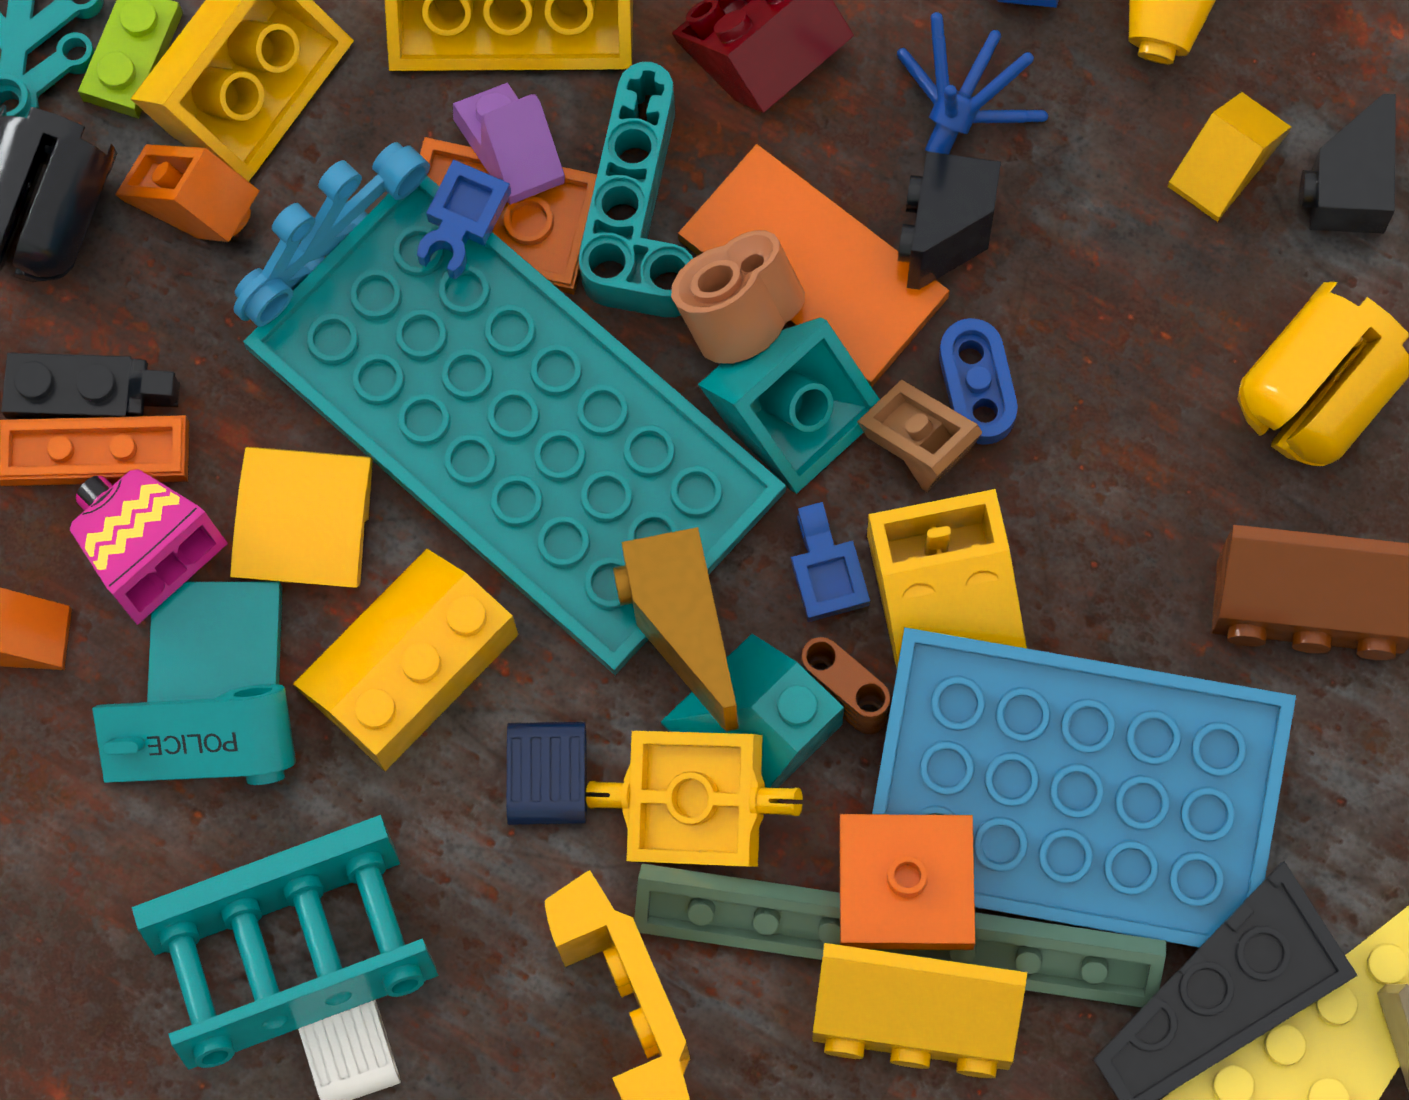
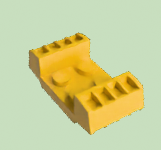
[544,870,690,1100]

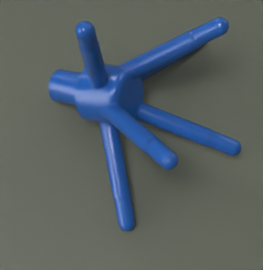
[897,12,1048,154]

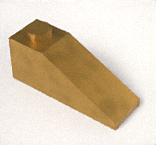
[613,527,738,731]

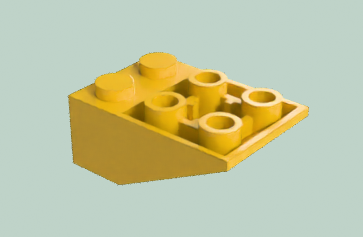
[867,489,1027,668]

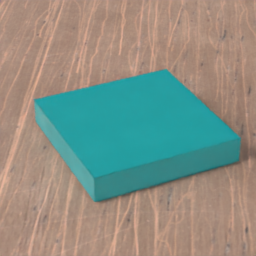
[147,581,283,702]

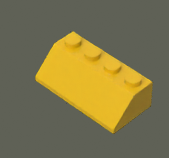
[385,0,633,71]

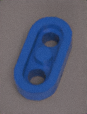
[939,318,1018,444]

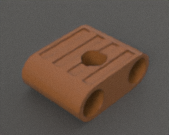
[801,637,890,734]

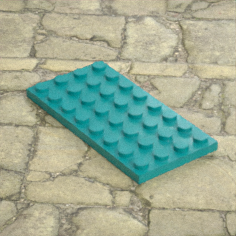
[243,176,786,675]

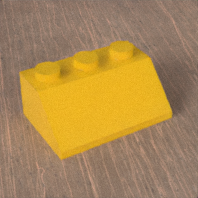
[131,0,354,182]
[293,549,519,771]
[812,943,1027,1078]

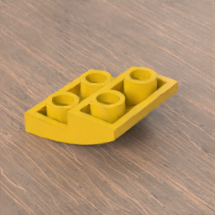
[230,447,373,588]

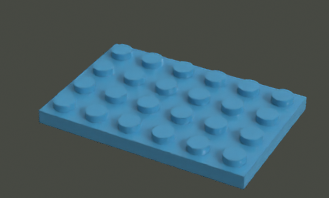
[872,627,1296,947]

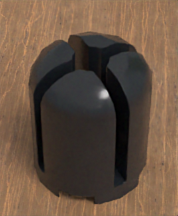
[0,105,118,282]

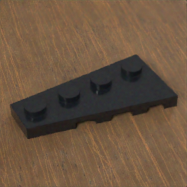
[1092,861,1358,1100]

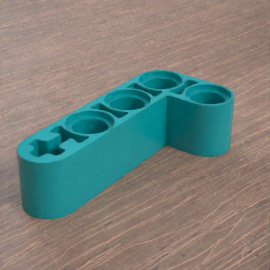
[579,62,693,317]

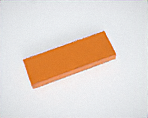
[0,415,189,486]

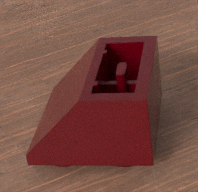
[672,0,854,113]

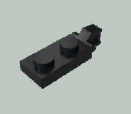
[1,352,180,420]

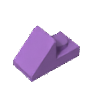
[453,82,565,205]

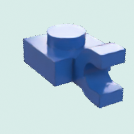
[791,502,870,622]

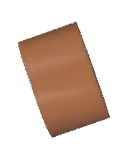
[671,230,805,364]

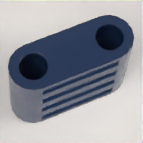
[506,722,587,825]

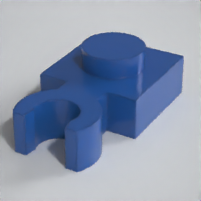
[417,159,511,279]

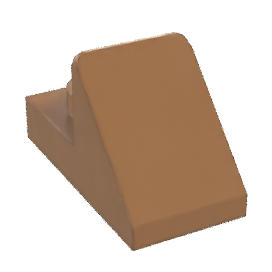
[857,379,982,492]

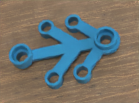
[234,142,430,327]

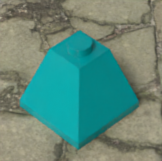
[698,317,880,494]
[661,634,844,788]

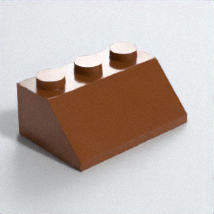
[1211,525,1409,660]

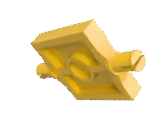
[586,731,803,867]

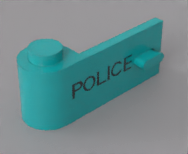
[92,684,296,785]

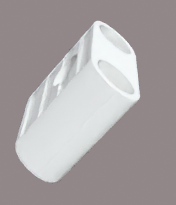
[298,1000,401,1100]

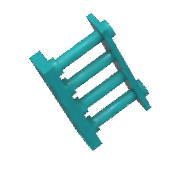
[131,815,439,1070]

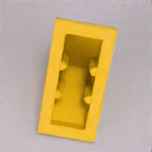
[1168,92,1292,222]

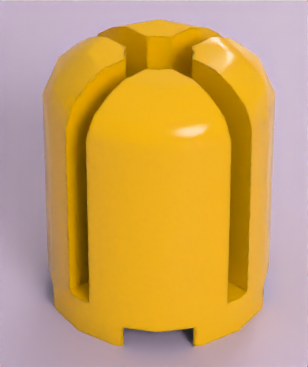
[1237,282,1409,466]

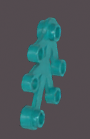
[0,0,104,118]

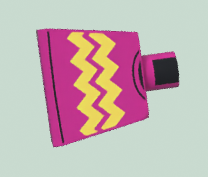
[70,469,228,625]

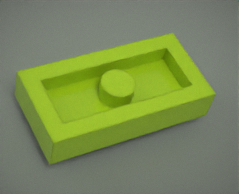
[78,0,183,119]

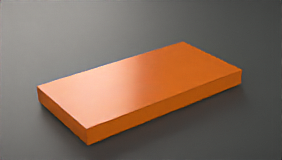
[678,144,950,387]

